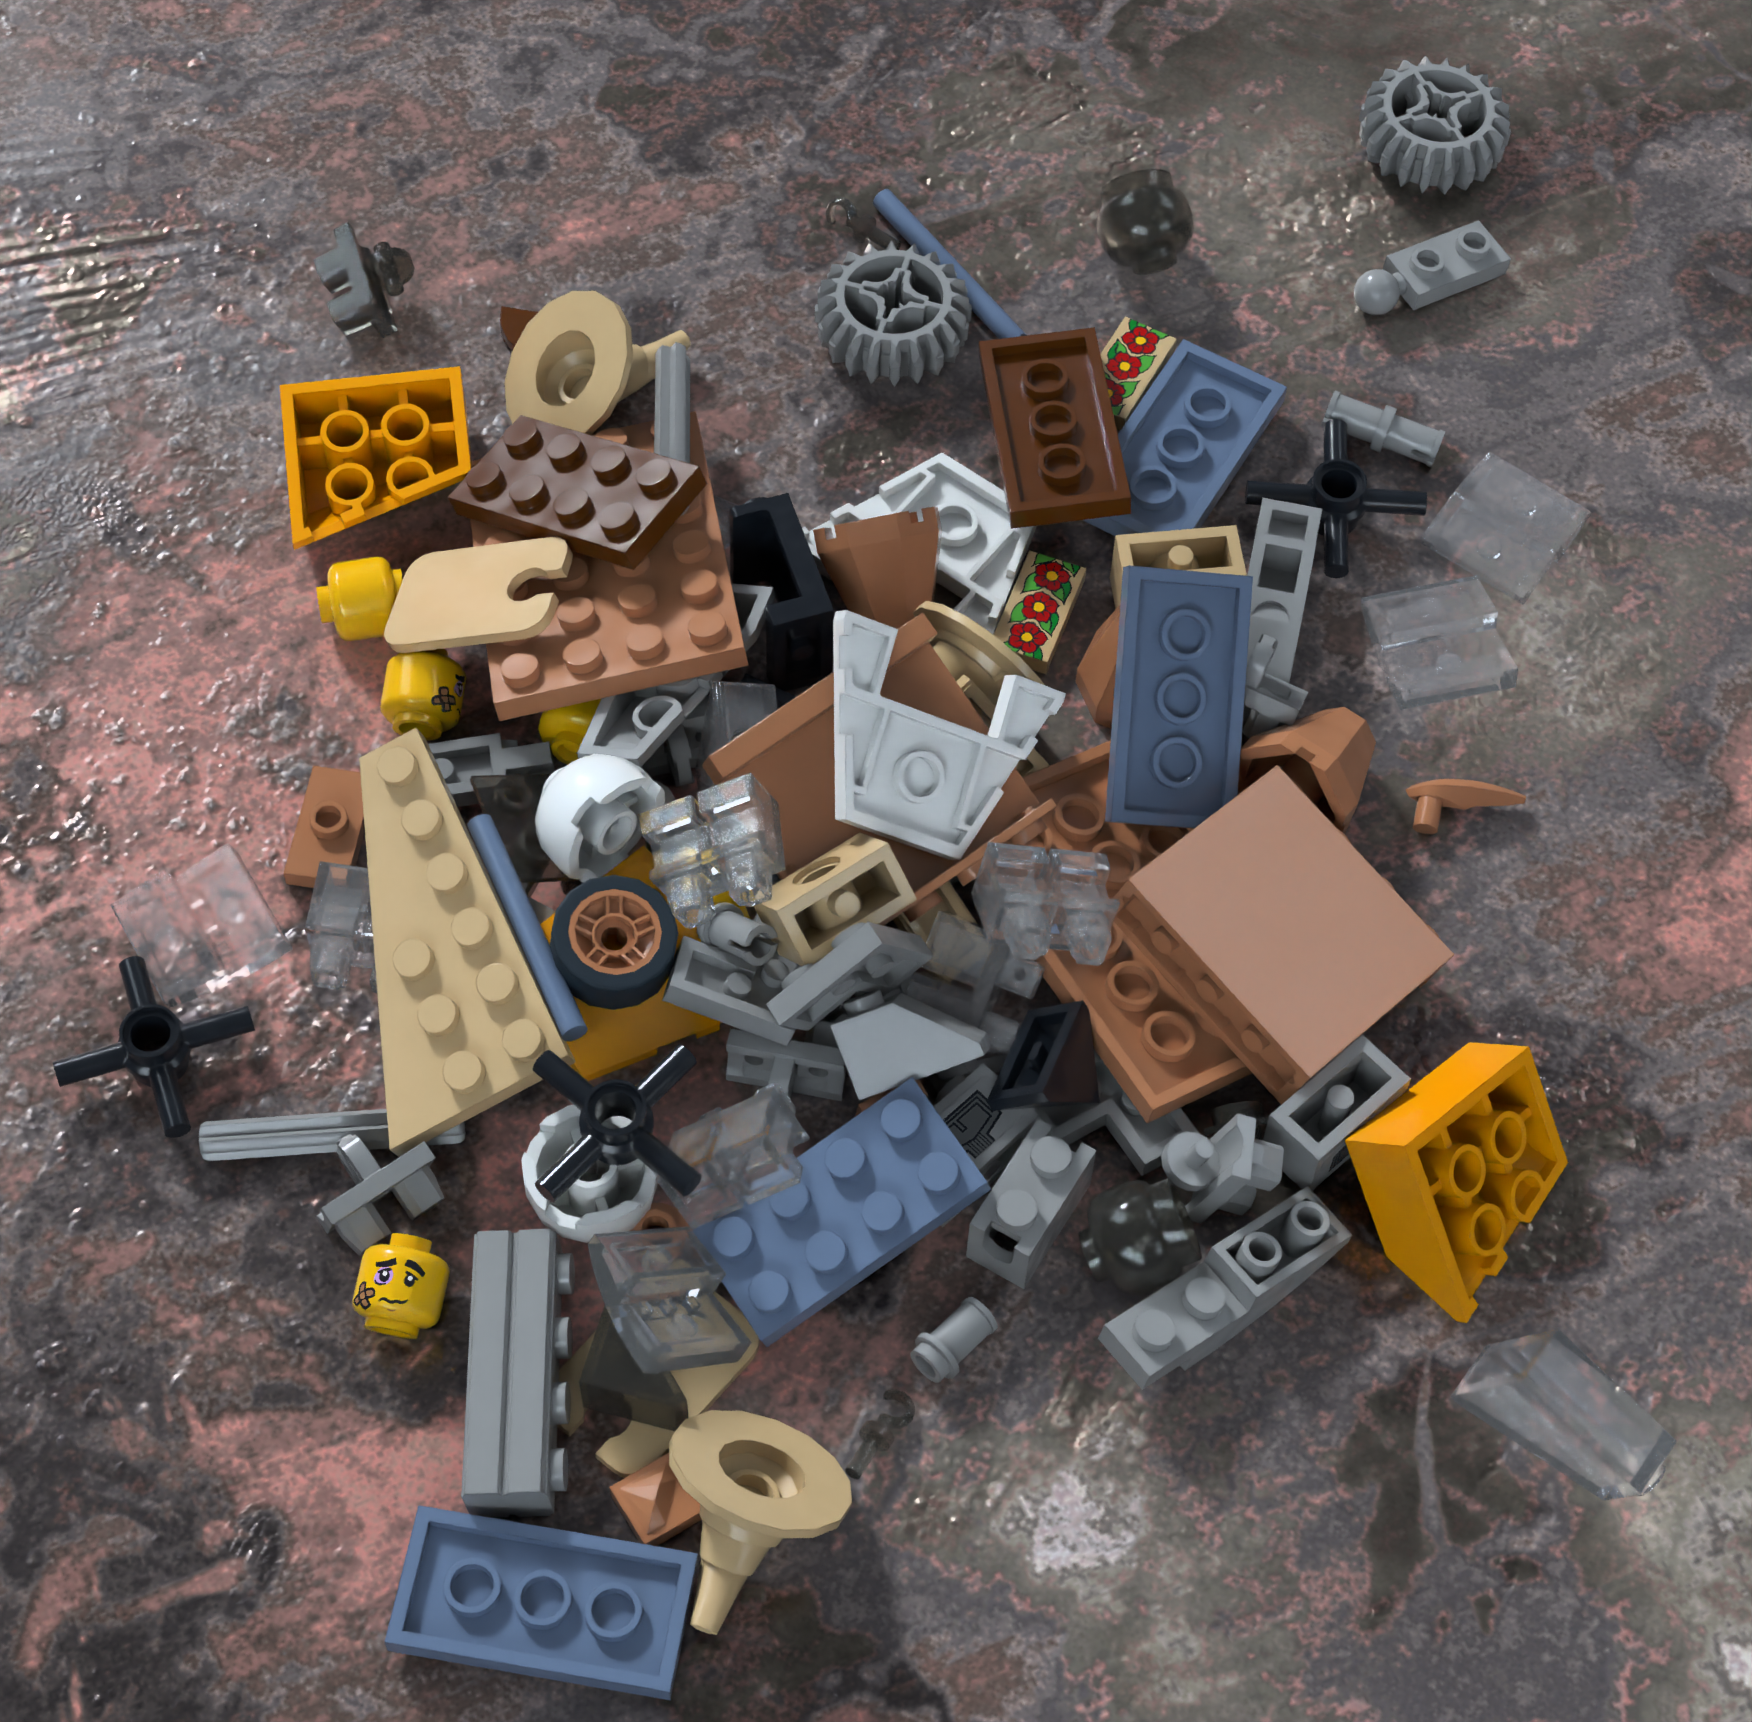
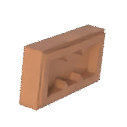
[284,766,365,893]

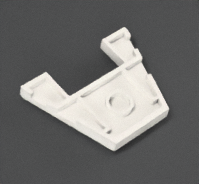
[802,453,1037,634]
[833,610,1066,860]

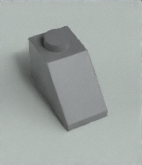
[830,989,991,1100]

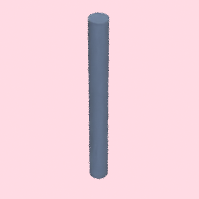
[873,189,1027,339]
[467,814,588,1041]

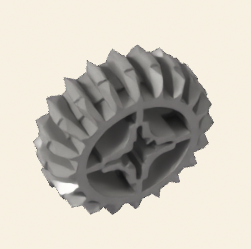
[1359,56,1511,195]
[815,240,972,387]

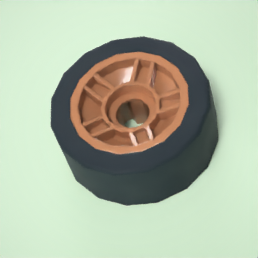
[550,875,678,1010]

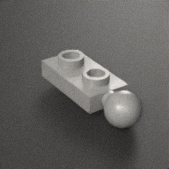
[1354,220,1511,315]

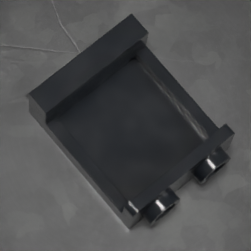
[729,493,834,691]

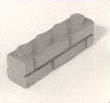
[461,1229,575,1518]

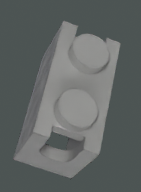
[966,1118,1097,1289]

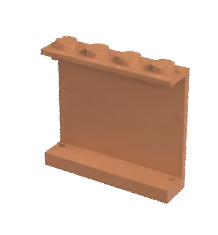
[702,612,1057,926]
[1104,765,1455,1105]

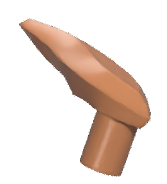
[1406,779,1526,834]

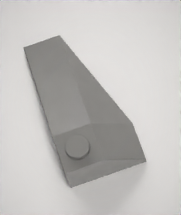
[577,583,775,768]

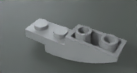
[1242,498,1322,727]
[1098,1186,1352,1390]

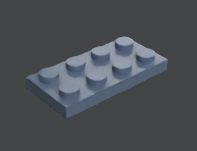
[1083,339,1287,536]
[1105,565,1253,829]
[690,1077,992,1347]
[385,1505,698,1701]

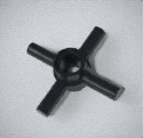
[1245,419,1427,579]
[53,956,255,1138]
[533,1044,702,1203]

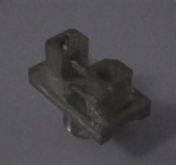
[313,222,415,338]

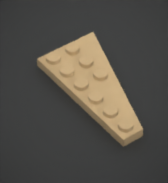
[359,728,576,1157]

